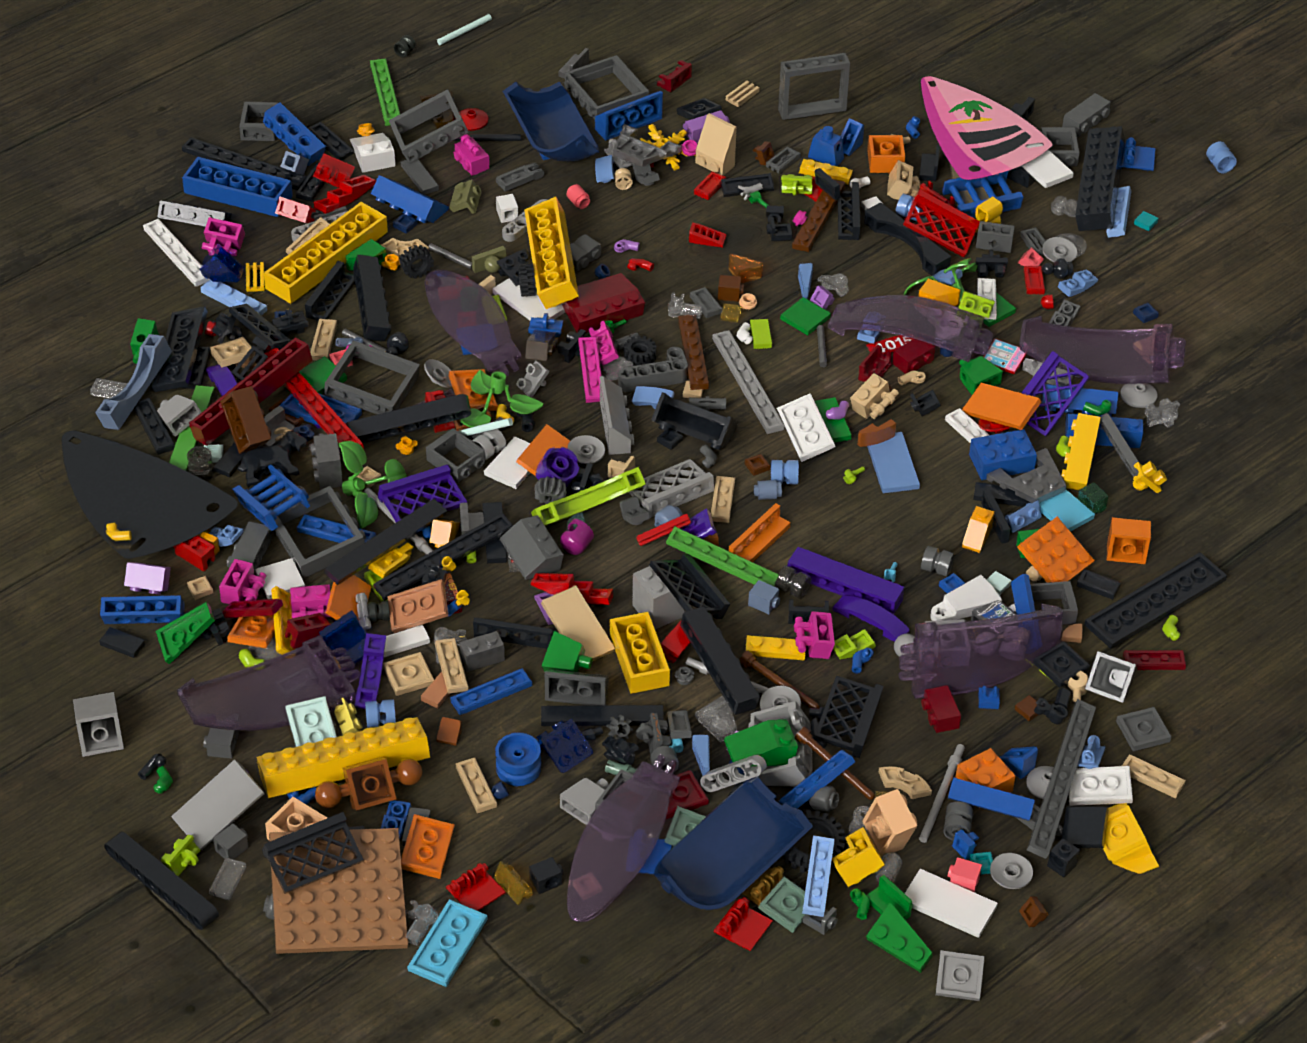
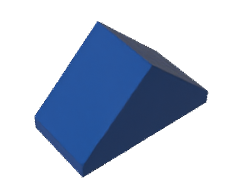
[841,118,864,156]
[999,747,1038,779]

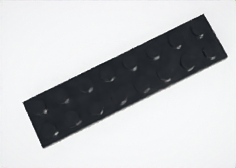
[1084,553,1227,649]

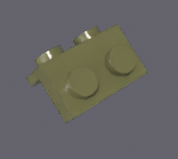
[449,179,481,214]

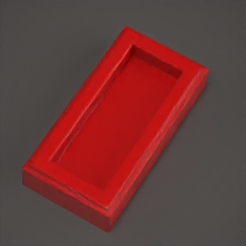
[694,171,726,200]
[1023,266,1045,294]

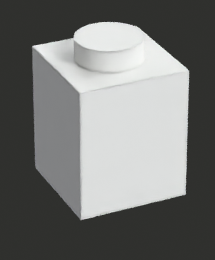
[496,194,518,223]

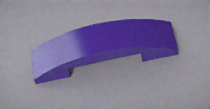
[205,364,237,396]
[832,596,910,642]
[355,633,386,709]

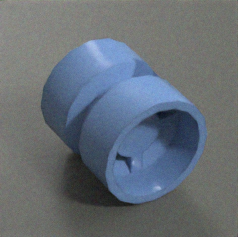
[1206,141,1237,173]
[896,193,924,221]
[771,460,799,484]
[365,699,396,728]

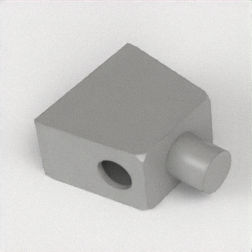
[157,394,202,437]
[560,778,609,828]

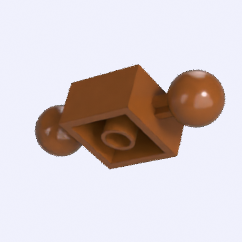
[315,757,422,811]

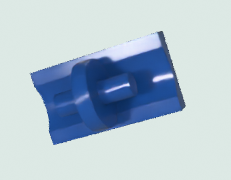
[528,313,563,338]

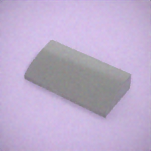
[171,759,265,850]

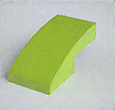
[833,629,876,659]

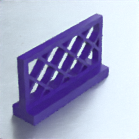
[1022,351,1090,437]
[378,464,467,523]

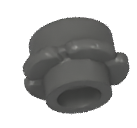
[675,667,694,685]

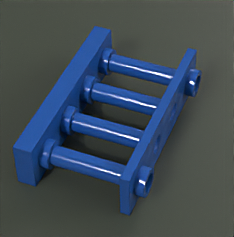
[942,171,1023,218]
[233,465,310,531]

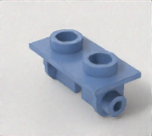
[1004,500,1042,533]
[1077,735,1105,769]

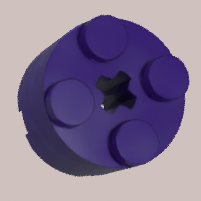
[536,447,579,488]

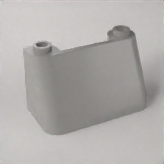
[749,701,812,787]

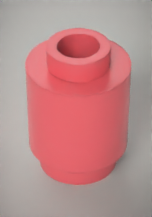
[566,184,590,209]

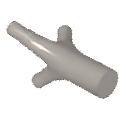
[738,183,763,200]

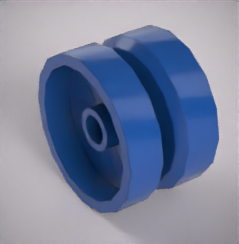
[495,733,541,786]

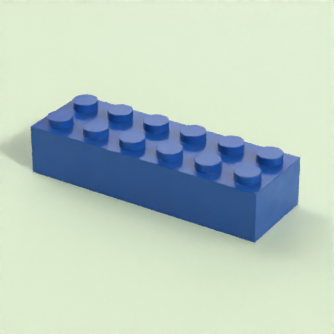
[182,157,293,217]

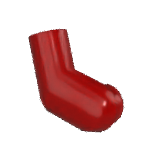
[627,258,654,271]

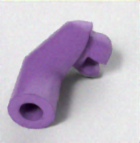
[614,239,640,253]
[826,401,849,420]

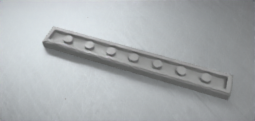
[712,330,784,434]

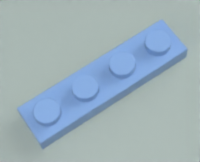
[1106,186,1131,238]
[201,278,267,316]
[802,835,834,917]

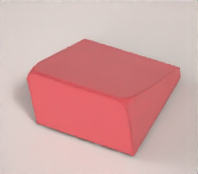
[1018,247,1044,266]

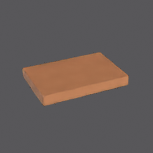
[387,579,449,633]

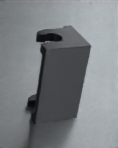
[788,599,829,624]

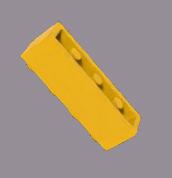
[1061,413,1100,492]

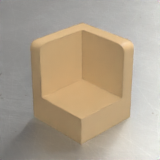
[608,456,635,478]

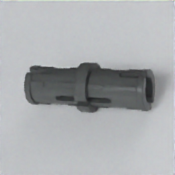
[689,396,726,411]

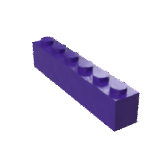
[787,547,904,615]

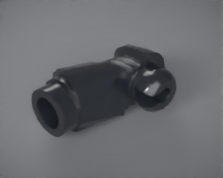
[516,412,535,432]

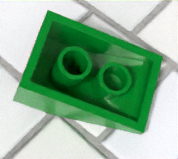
[724,719,798,767]

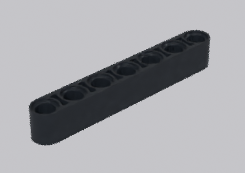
[345,394,471,443]
[104,831,219,930]

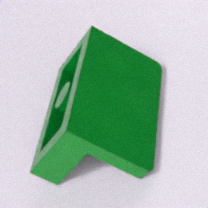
[866,875,912,920]

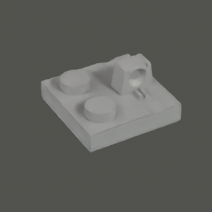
[935,950,984,1001]

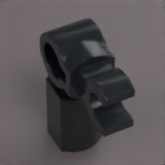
[1034,688,1071,724]

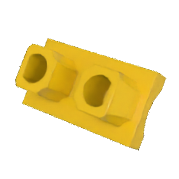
[1133,461,1167,493]

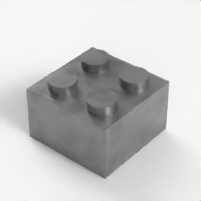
[311,433,342,489]

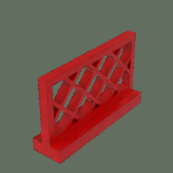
[903,189,980,257]

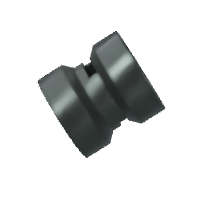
[393,35,416,57]
[368,601,390,622]

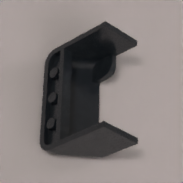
[652,392,738,450]

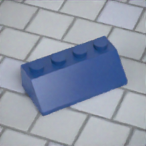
[595,91,663,141]
[371,175,449,224]
[1041,384,1118,417]
[1065,414,1143,448]

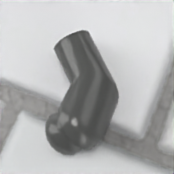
[700,445,717,468]

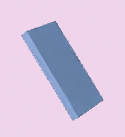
[867,432,920,493]

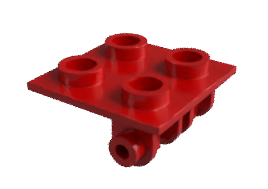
[313,154,355,188]
[446,863,506,911]
[713,898,773,951]

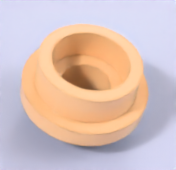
[739,293,757,310]

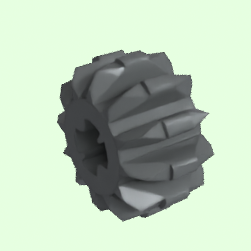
[534,476,567,504]

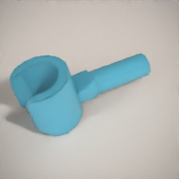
[884,562,898,582]
[669,738,684,753]

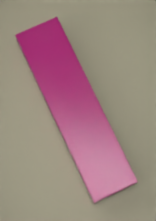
[578,337,601,403]

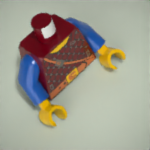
[440,556,470,617]

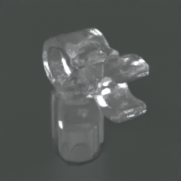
[668,293,702,319]
[434,627,466,664]
[405,900,438,946]

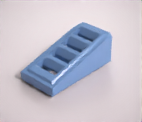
[798,263,813,299]
[692,735,710,776]

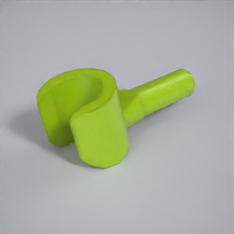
[843,467,865,484]

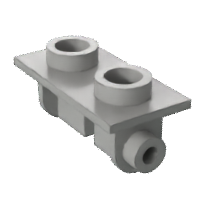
[604,139,635,169]

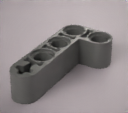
[618,347,688,392]

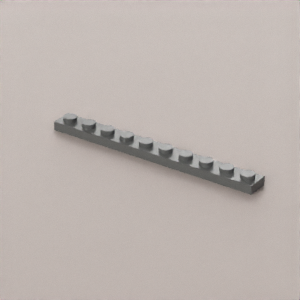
[1027,699,1096,859]

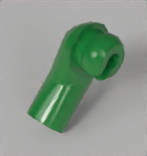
[1083,400,1112,416]
[154,766,173,794]
[850,888,870,920]

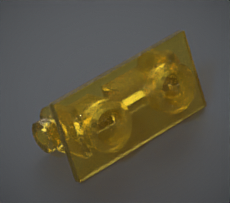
[494,861,533,905]

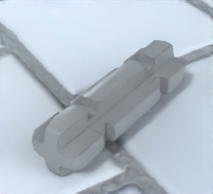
[356,593,371,630]

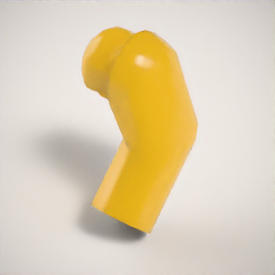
[496,404,514,423]
[106,523,132,541]

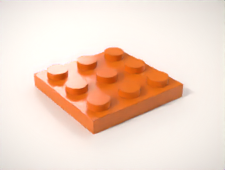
[1017,516,1095,583]

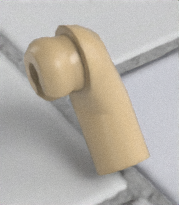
[898,371,926,386]

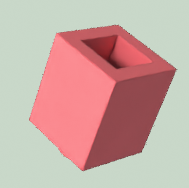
[948,857,982,893]

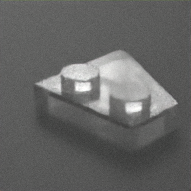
[695,696,737,742]

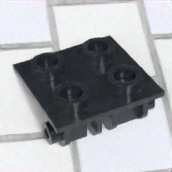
[497,248,535,286]

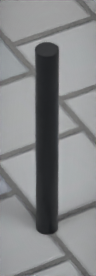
[454,134,521,141]

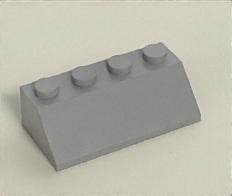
[600,376,634,455]

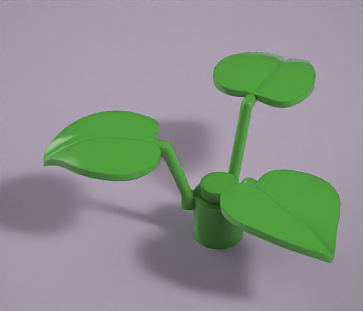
[904,258,977,302]
[460,370,543,427]
[338,441,407,529]

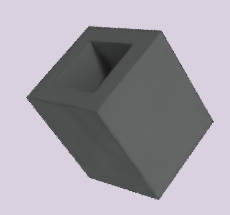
[213,823,249,863]

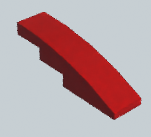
[314,175,376,214]
[531,573,614,605]

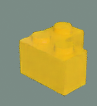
[832,827,885,887]

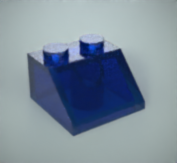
[199,244,245,282]

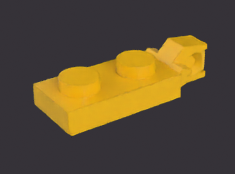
[368,542,413,578]

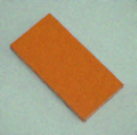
[962,383,1041,430]

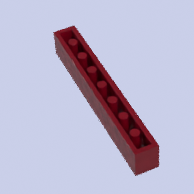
[189,337,313,446]

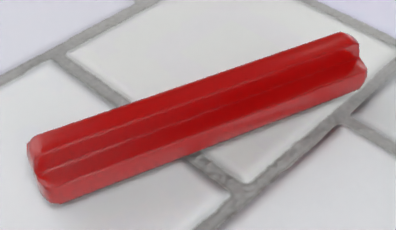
[636,514,691,546]

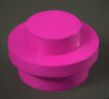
[681,140,698,156]
[792,210,807,226]

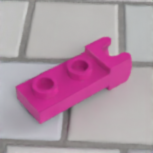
[589,321,619,366]

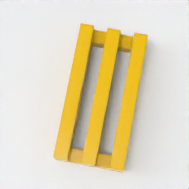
[246,262,265,292]

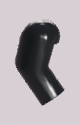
[138,753,166,780]

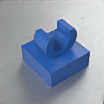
[978,686,1000,709]
[952,830,979,860]

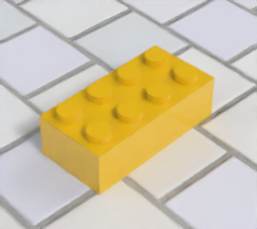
[610,612,670,694]

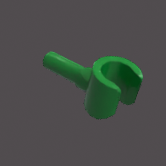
[749,191,768,208]
[605,319,626,334]

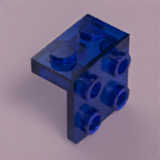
[319,610,366,669]
[536,718,593,773]

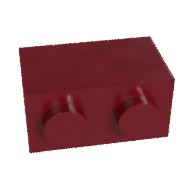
[892,335,935,374]
[921,685,961,733]

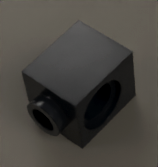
[1047,839,1080,877]
[529,857,564,894]

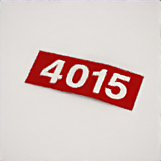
[866,333,916,355]

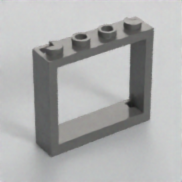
[778,53,850,120]
[564,55,649,120]
[389,89,469,163]
[324,340,420,415]
[274,486,367,578]

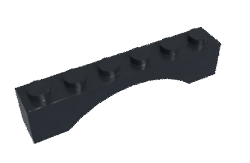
[864,202,951,276]

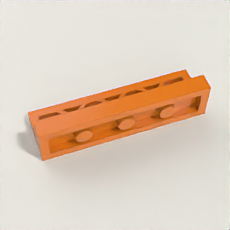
[729,503,790,562]

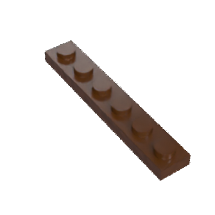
[792,180,845,252]
[678,315,709,390]

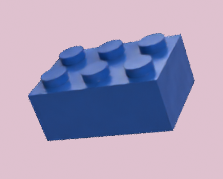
[969,429,1037,480]

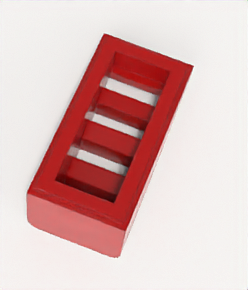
[689,222,726,248]

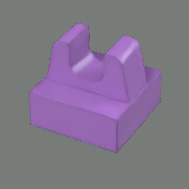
[810,285,835,310]

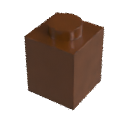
[718,275,744,302]

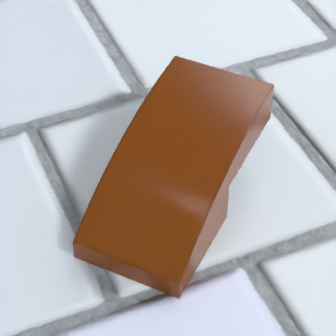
[857,419,896,447]

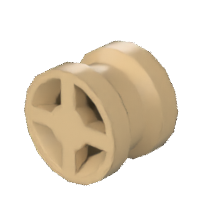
[614,168,632,190]

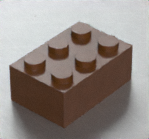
[220,386,271,454]

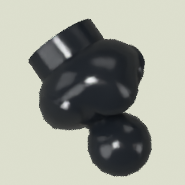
[1042,258,1073,280]
[385,332,409,356]

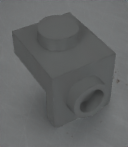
[633,164,660,186]
[620,496,650,525]
[802,907,838,935]

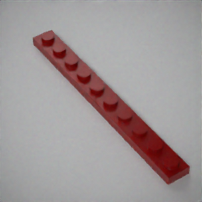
[264,348,364,449]

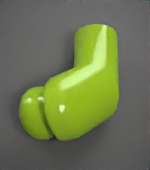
[239,649,265,669]

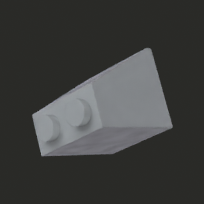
[632,566,685,629]
[73,692,124,757]

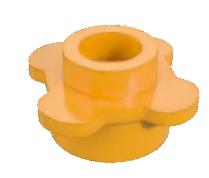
[357,123,375,136]
[382,254,400,271]
[396,437,418,455]

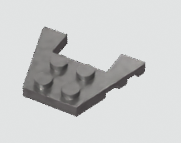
[613,124,682,166]
[986,448,1066,503]

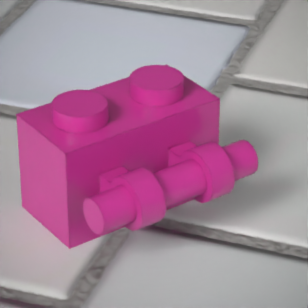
[454,134,489,176]
[202,217,245,257]
[219,559,267,604]
[290,584,331,618]
[794,611,835,659]

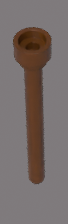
[739,650,820,708]
[795,726,875,800]

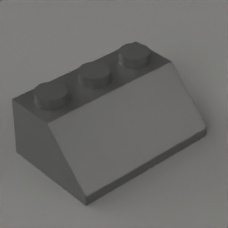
[500,515,563,580]
[544,669,609,706]

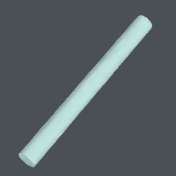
[437,14,492,45]
[458,418,513,437]

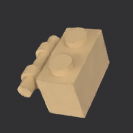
[887,160,920,200]
[850,373,899,419]

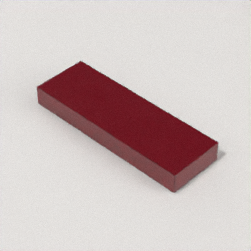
[222,599,283,618]
[1123,650,1186,670]

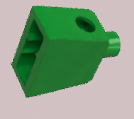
[131,318,159,364]
[959,356,1003,395]
[542,631,593,672]

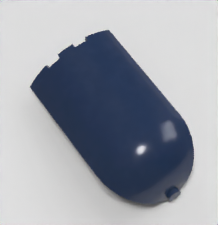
[503,81,600,162]
[654,777,813,910]

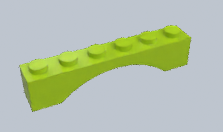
[531,467,646,527]

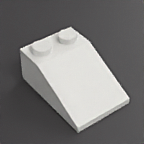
[350,133,395,173]

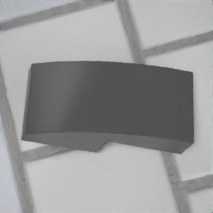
[1048,299,1081,333]

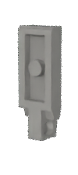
[1022,358,1074,386]

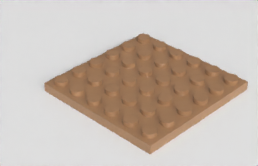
[269,828,408,954]

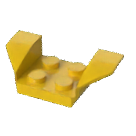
[1103,803,1159,874]

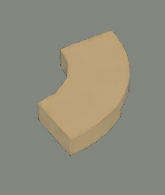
[381,238,429,258]
[879,766,932,799]

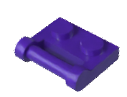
[681,508,717,553]

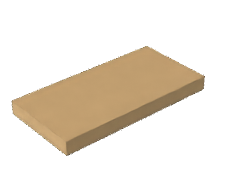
[541,586,615,661]

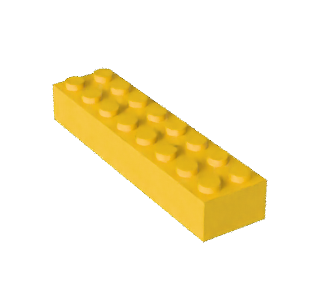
[524,197,579,309]
[264,202,388,304]
[257,717,430,798]

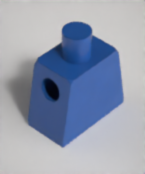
[808,126,844,166]

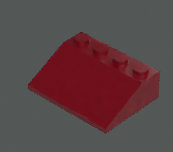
[561,273,645,333]

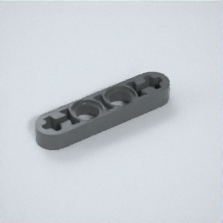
[1100,413,1139,478]

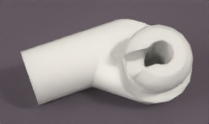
[850,176,870,189]
[737,322,753,345]

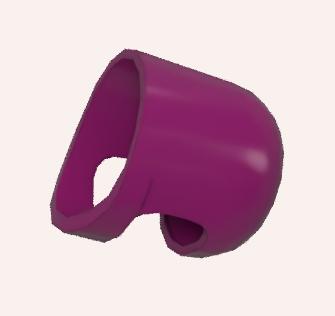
[560,519,594,555]

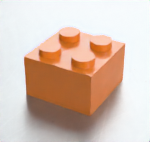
[867,135,905,173]
[1107,517,1151,564]
[955,748,1015,808]

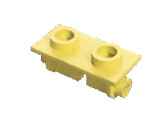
[334,698,363,735]

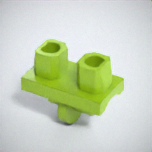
[781,174,813,196]
[958,291,995,318]
[161,835,201,876]

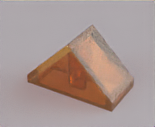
[729,253,763,283]

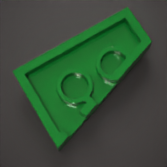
[156,602,215,664]
[866,902,933,973]

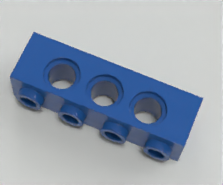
[263,102,326,166]
[100,595,185,624]

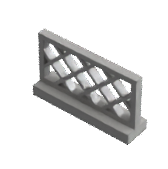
[629,459,714,518]

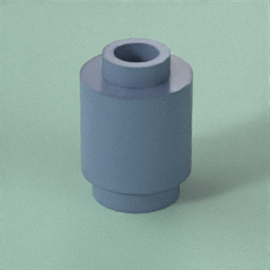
[754,480,782,500]

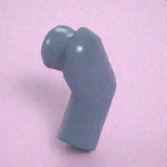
[335,337,364,347]

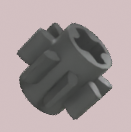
[606,714,633,740]

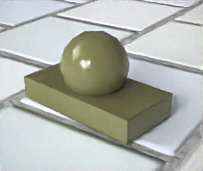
[472,246,506,273]

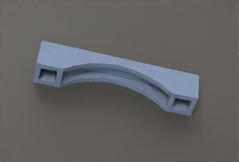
[95,334,172,430]

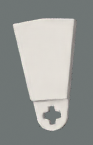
[930,575,1002,621]

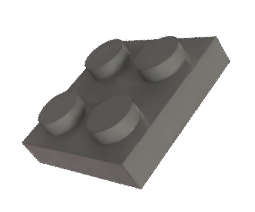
[1116,707,1171,751]

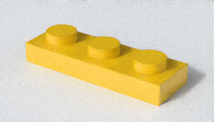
[799,159,853,184]
[746,635,805,660]

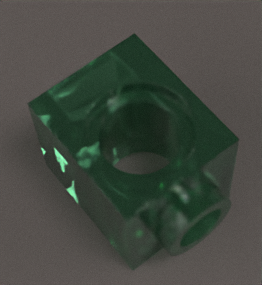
[1078,482,1108,514]

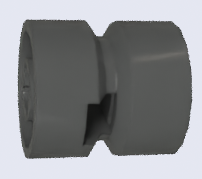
[921,545,955,577]
[943,801,973,841]

